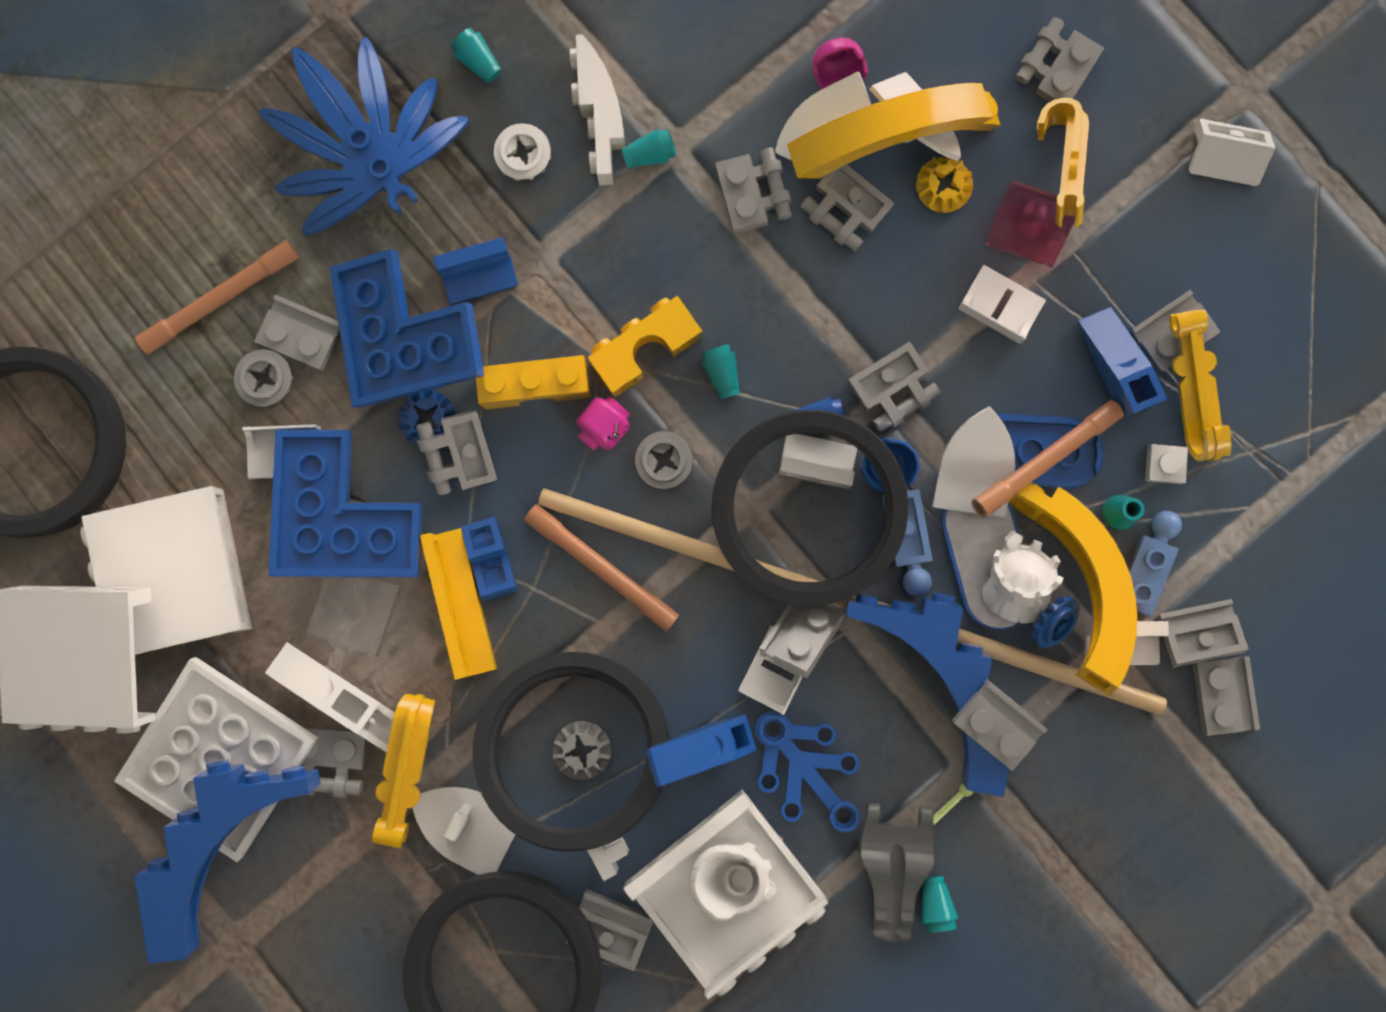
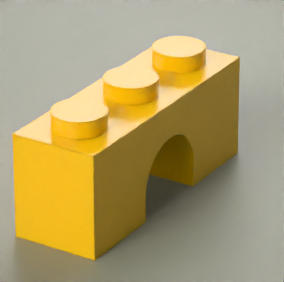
[588,296,702,398]
[476,355,591,410]

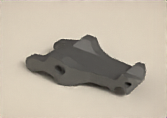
[858,803,934,942]

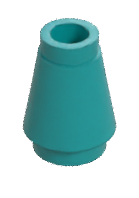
[450,28,502,84]
[622,128,677,168]
[701,344,740,400]
[1103,494,1145,530]
[922,876,959,933]

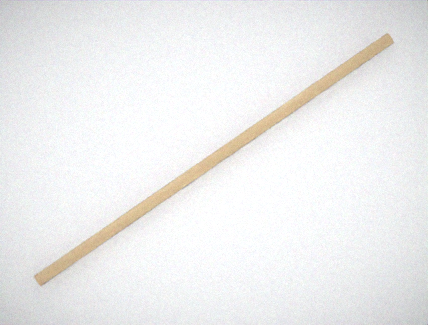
[538,488,1167,716]

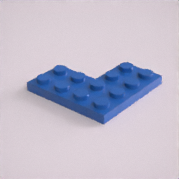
[330,249,484,408]
[268,430,422,578]

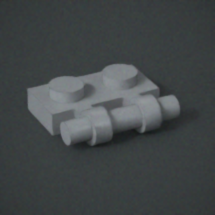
[1016,17,1104,102]
[715,147,792,234]
[800,164,895,252]
[847,341,941,432]
[416,409,497,495]
[302,727,368,798]

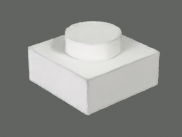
[1145,444,1188,484]

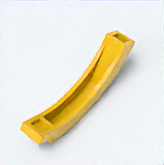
[787,83,1001,179]
[1008,483,1137,696]

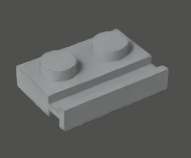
[1128,289,1221,374]
[254,295,340,372]
[1157,599,1249,668]
[759,604,843,678]
[1192,656,1260,736]
[952,679,1048,771]
[565,889,653,971]

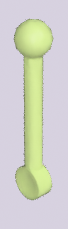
[933,783,973,825]

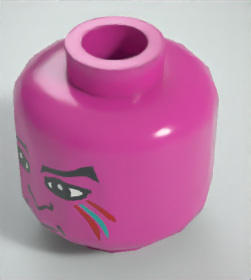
[576,396,630,451]

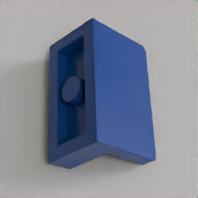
[433,237,518,305]

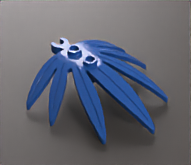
[259,38,470,237]

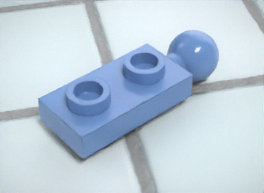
[882,489,933,597]
[1128,511,1182,617]

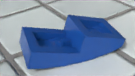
[461,516,518,601]

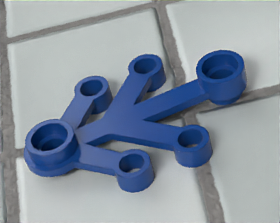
[755,711,860,832]

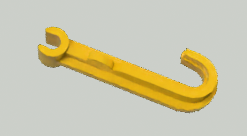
[1037,98,1089,228]
[1169,309,1231,462]
[372,694,435,849]

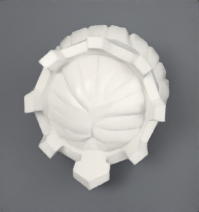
[982,531,1063,624]
[690,841,777,922]

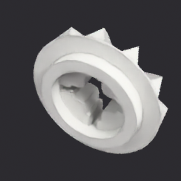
[494,124,551,181]

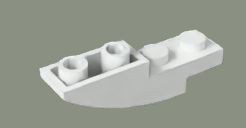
[570,34,625,185]
[265,642,395,752]

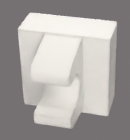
[587,837,629,881]

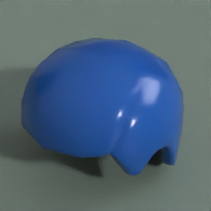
[860,438,920,492]

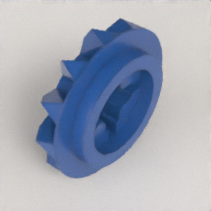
[398,390,456,446]
[1031,596,1080,648]

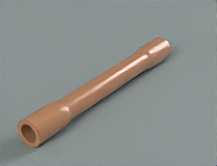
[135,239,299,355]
[971,400,1124,518]
[524,504,679,632]

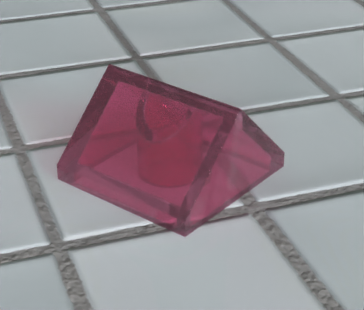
[985,180,1075,268]

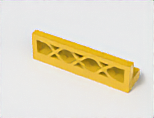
[420,528,497,680]

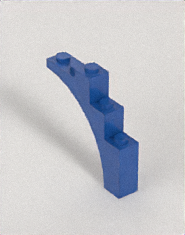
[844,592,1012,797]
[134,760,321,964]

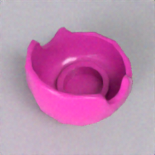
[811,37,868,90]

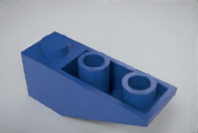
[1077,307,1167,420]
[646,714,756,787]

